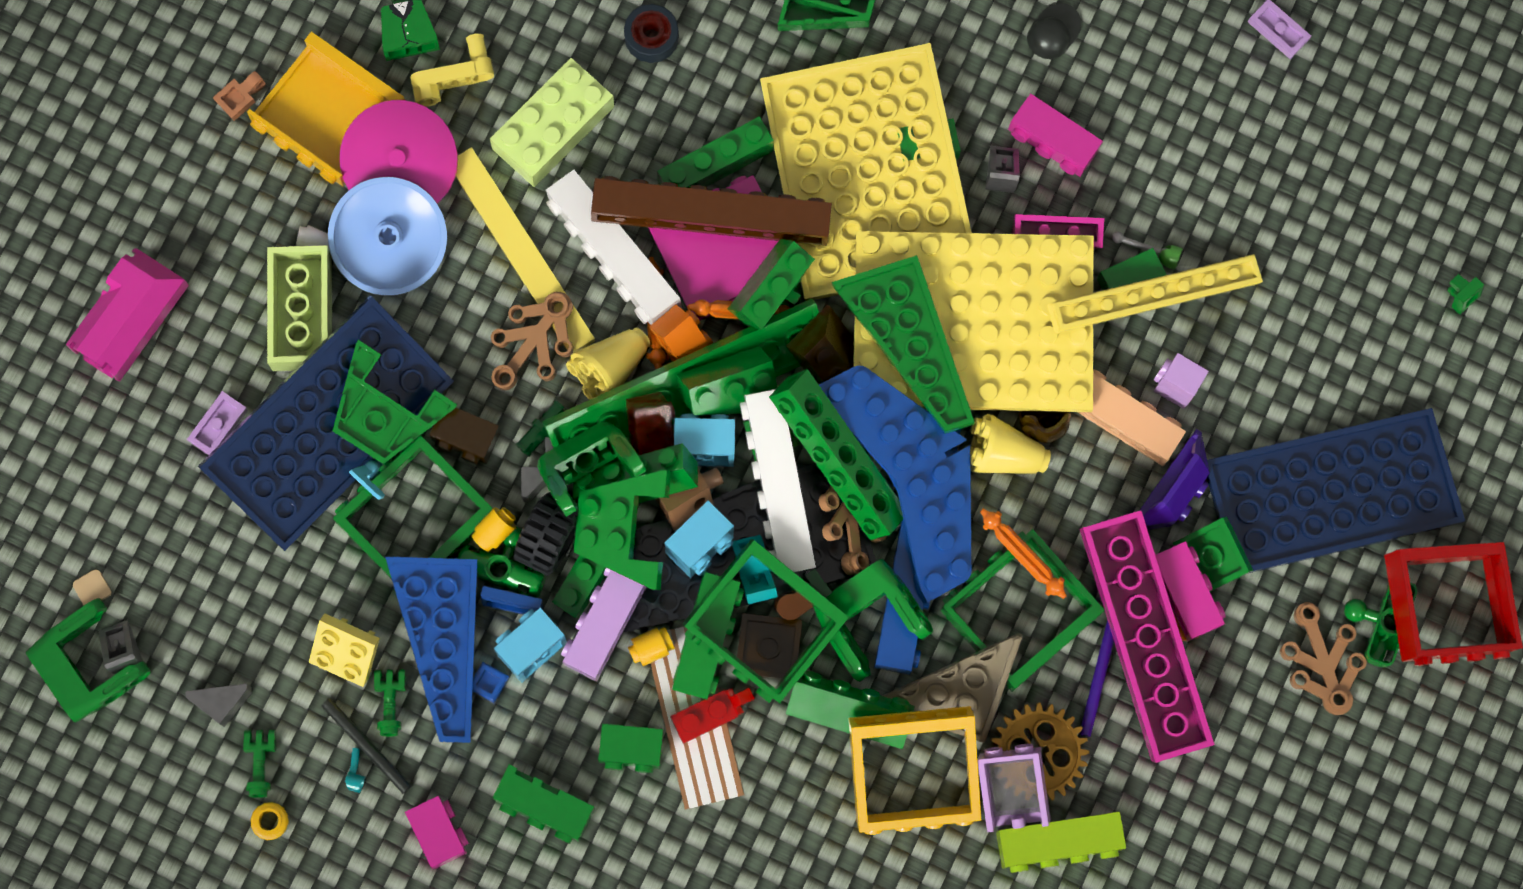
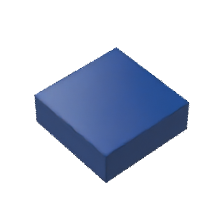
[472,662,510,704]

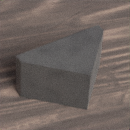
[986,146,1020,193]
[99,620,143,674]
[185,684,252,727]

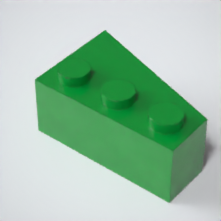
[777,0,876,31]
[677,346,777,415]
[492,764,595,844]

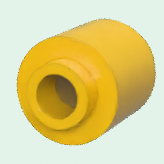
[471,507,516,552]
[628,627,675,667]

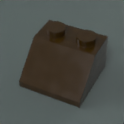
[786,305,854,385]

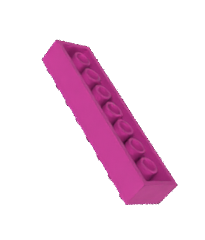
[1079,510,1214,763]

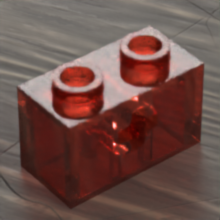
[626,392,675,455]

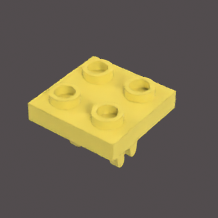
[309,613,380,687]

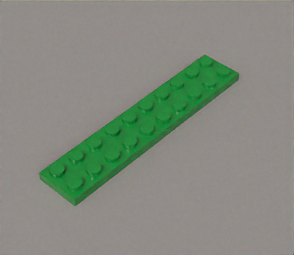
[542,299,819,458]

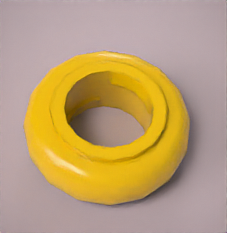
[250,802,289,840]

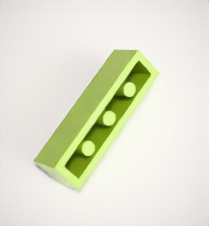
[996,812,1126,873]

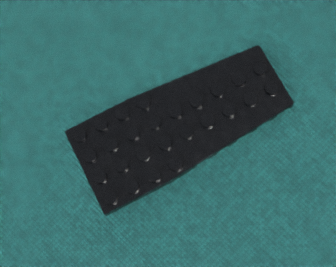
[600,463,876,633]

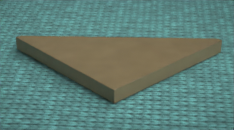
[882,633,1022,743]

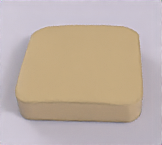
[73,569,112,605]

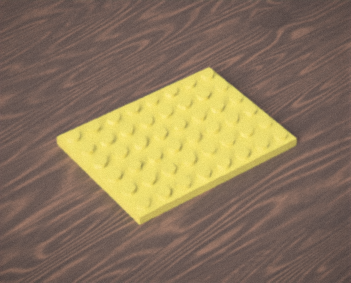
[760,43,972,301]
[854,231,1094,412]

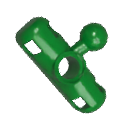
[457,526,546,598]
[1344,582,1418,668]

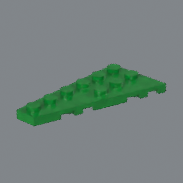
[832,255,975,434]

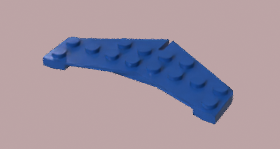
[819,366,972,604]

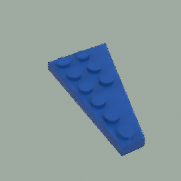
[385,556,477,743]

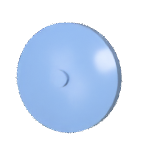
[328,177,447,295]

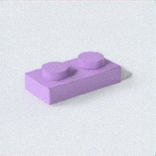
[1248,0,1311,60]
[187,391,248,455]

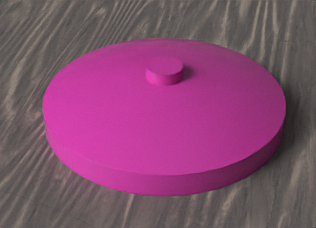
[340,100,458,204]

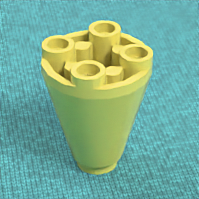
[566,327,651,400]
[970,414,1051,474]

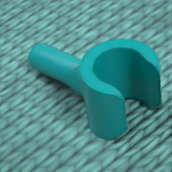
[345,748,365,793]

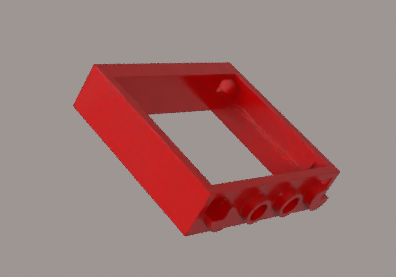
[1384,542,1523,666]

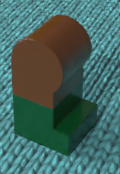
[775,568,832,620]

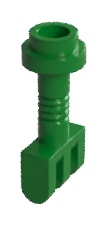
[374,669,406,737]
[243,730,276,798]

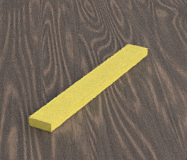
[456,147,595,356]
[1047,254,1263,334]

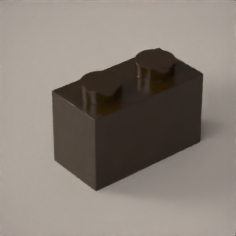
[430,408,501,465]

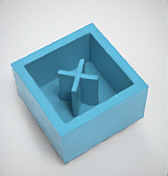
[674,414,735,467]
[664,501,734,578]
[494,608,567,683]

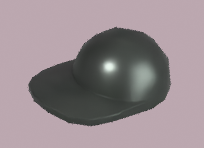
[1027,4,1081,59]

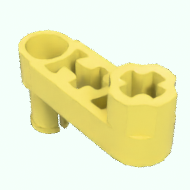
[410,34,494,107]

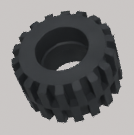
[514,492,578,576]

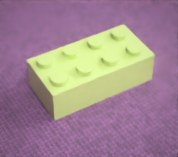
[490,58,614,187]
[267,245,332,371]

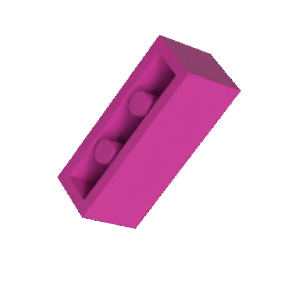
[1008,93,1103,177]
[1012,214,1104,249]
[1155,541,1226,642]

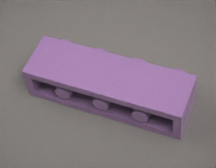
[561,568,646,682]

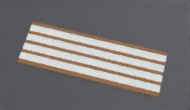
[650,627,744,809]

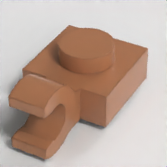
[213,71,266,121]

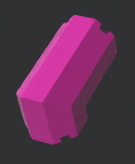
[66,248,189,382]

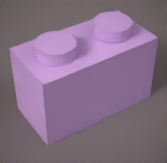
[1154,353,1209,409]

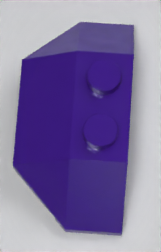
[1139,429,1210,530]

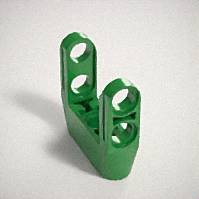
[537,422,646,517]
[813,559,933,682]
[26,598,151,723]

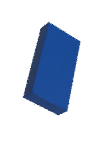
[480,586,543,615]

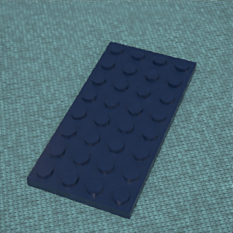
[198,296,454,551]
[1207,408,1465,574]

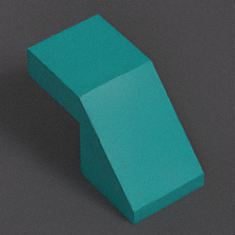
[732,534,778,604]

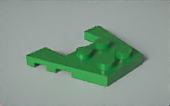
[332,340,457,464]
[574,470,671,590]

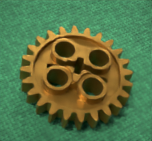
[990,703,1089,802]

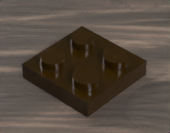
[737,613,802,680]

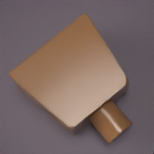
[656,467,724,531]

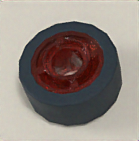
[624,4,679,63]

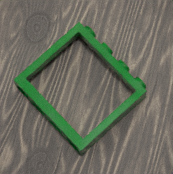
[333,435,493,580]
[940,529,1105,692]
[682,539,849,704]

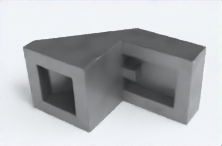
[521,437,553,502]

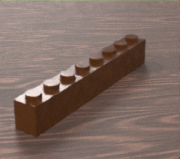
[591,176,832,246]

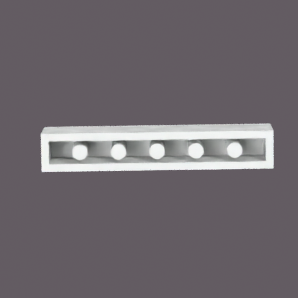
[546,170,682,325]
[740,389,816,572]

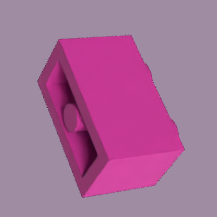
[405,796,469,869]

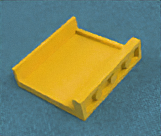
[247,31,405,187]

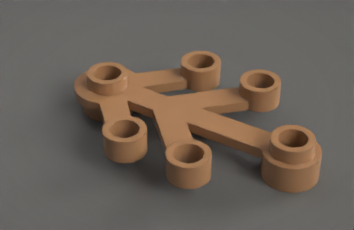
[491,292,574,390]
[819,486,887,576]
[1280,602,1367,715]

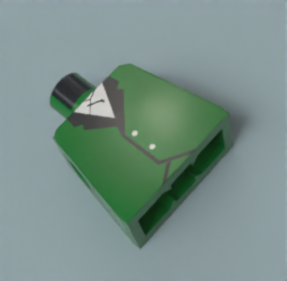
[381,0,440,61]

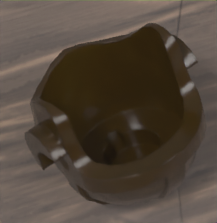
[1019,411,1071,443]

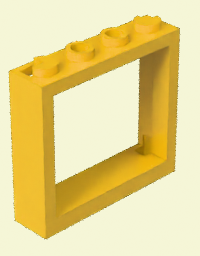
[849,706,981,835]

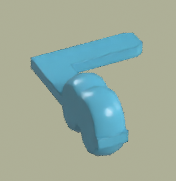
[349,459,385,500]

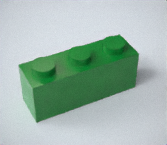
[728,239,815,330]

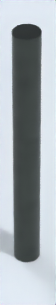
[321,698,412,794]

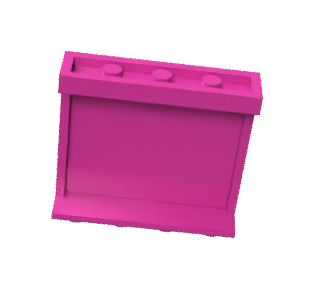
[648,175,778,321]

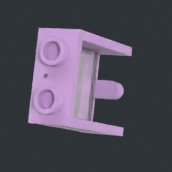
[977,744,1051,832]

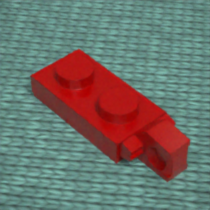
[670,688,755,744]

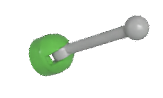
[1112,232,1183,270]

